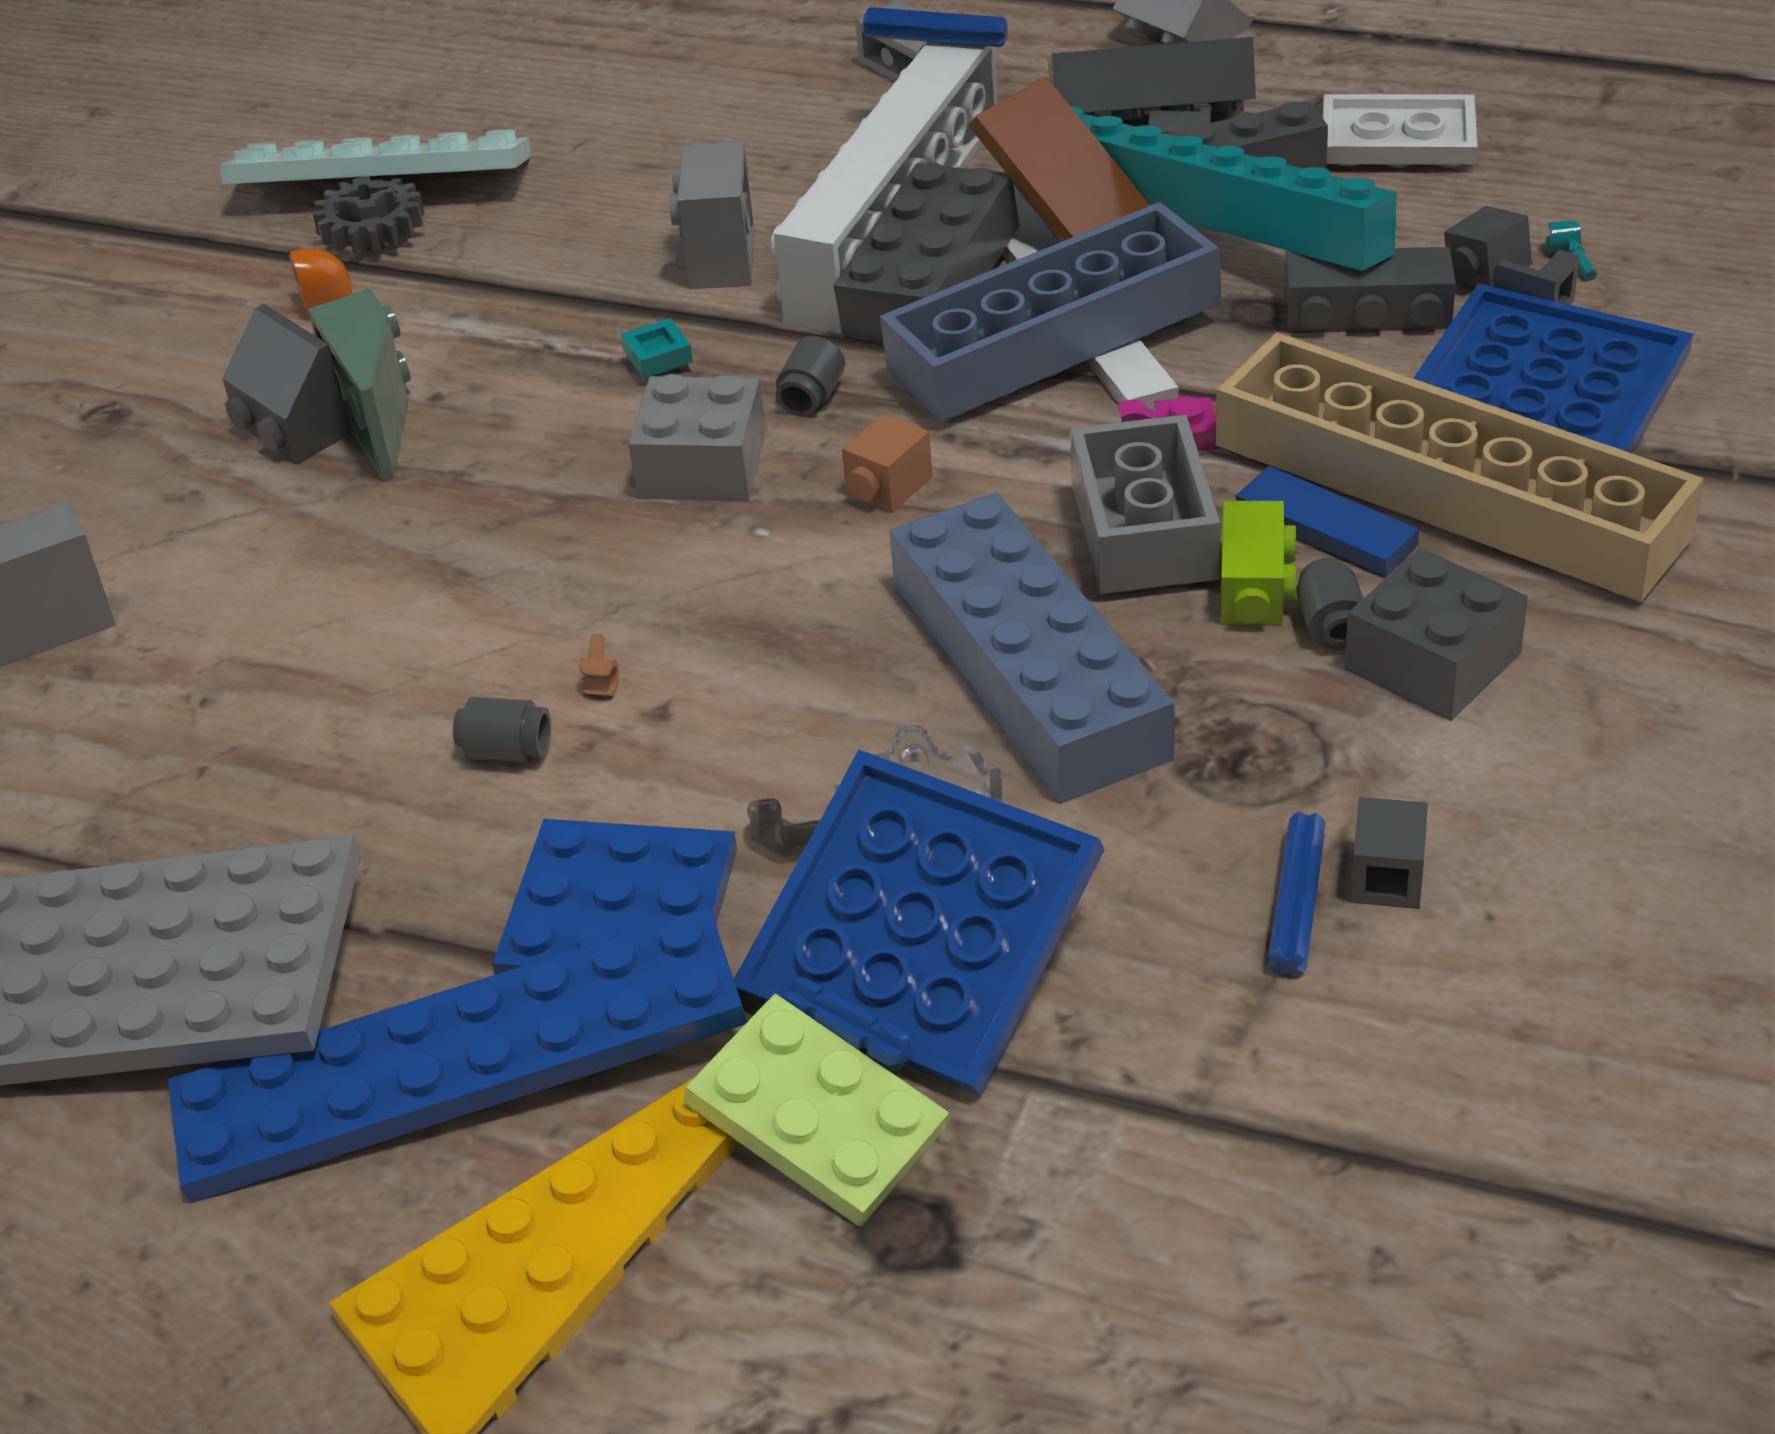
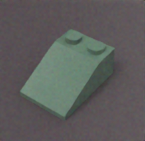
[308,289,411,482]

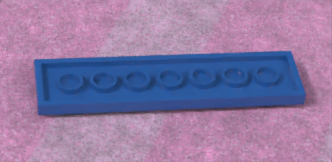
[168,907,747,1203]

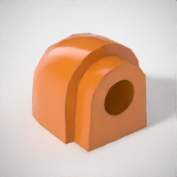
[289,248,352,320]

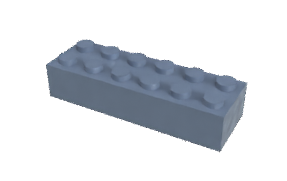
[880,202,1222,422]
[889,492,1175,804]

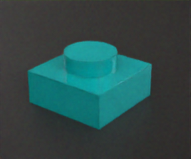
[621,318,693,379]

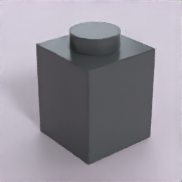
[1444,206,1532,287]
[1350,797,1428,909]

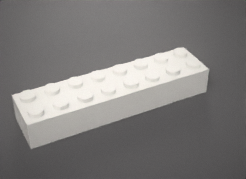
[771,42,998,334]

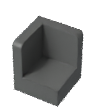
[1493,250,1579,305]

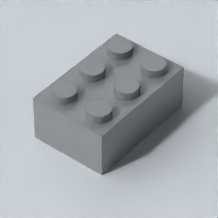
[1070,414,1220,594]

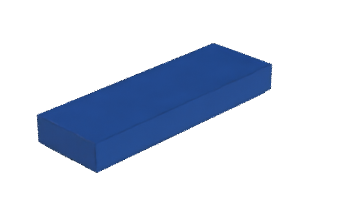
[1235,466,1419,576]

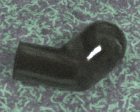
[746,798,820,857]

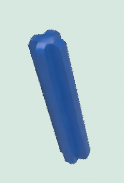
[863,7,1008,47]
[1268,811,1325,977]

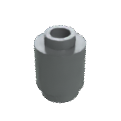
[776,336,846,417]
[1296,558,1364,648]
[453,696,551,763]

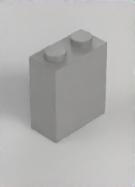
[0,502,116,667]

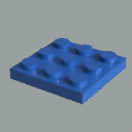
[492,819,737,975]

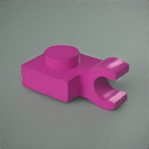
[1118,396,1219,450]

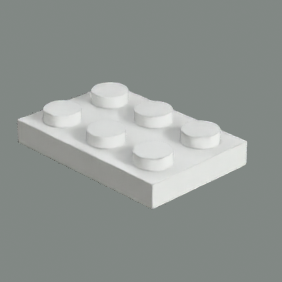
[1323,94,1478,168]

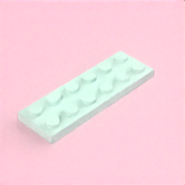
[219,129,531,184]

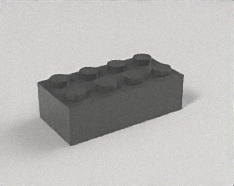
[1048,37,1256,120]
[833,163,1019,343]

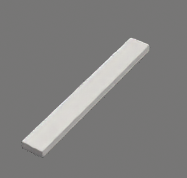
[1002,184,1179,409]

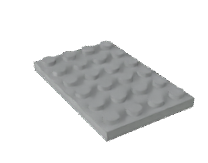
[0,836,361,1086]

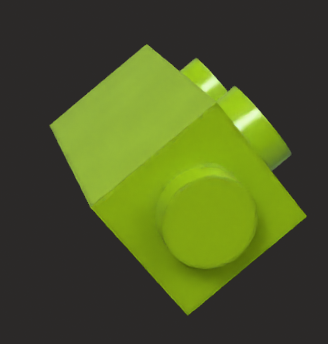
[1221,501,1296,626]

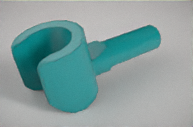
[1545,220,1597,281]

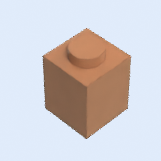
[842,413,933,513]

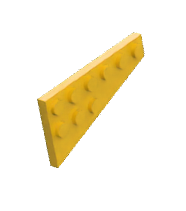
[329,1076,740,1434]

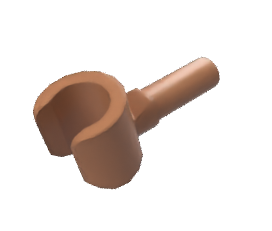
[579,634,619,696]

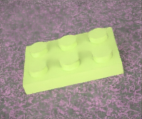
[684,993,949,1227]

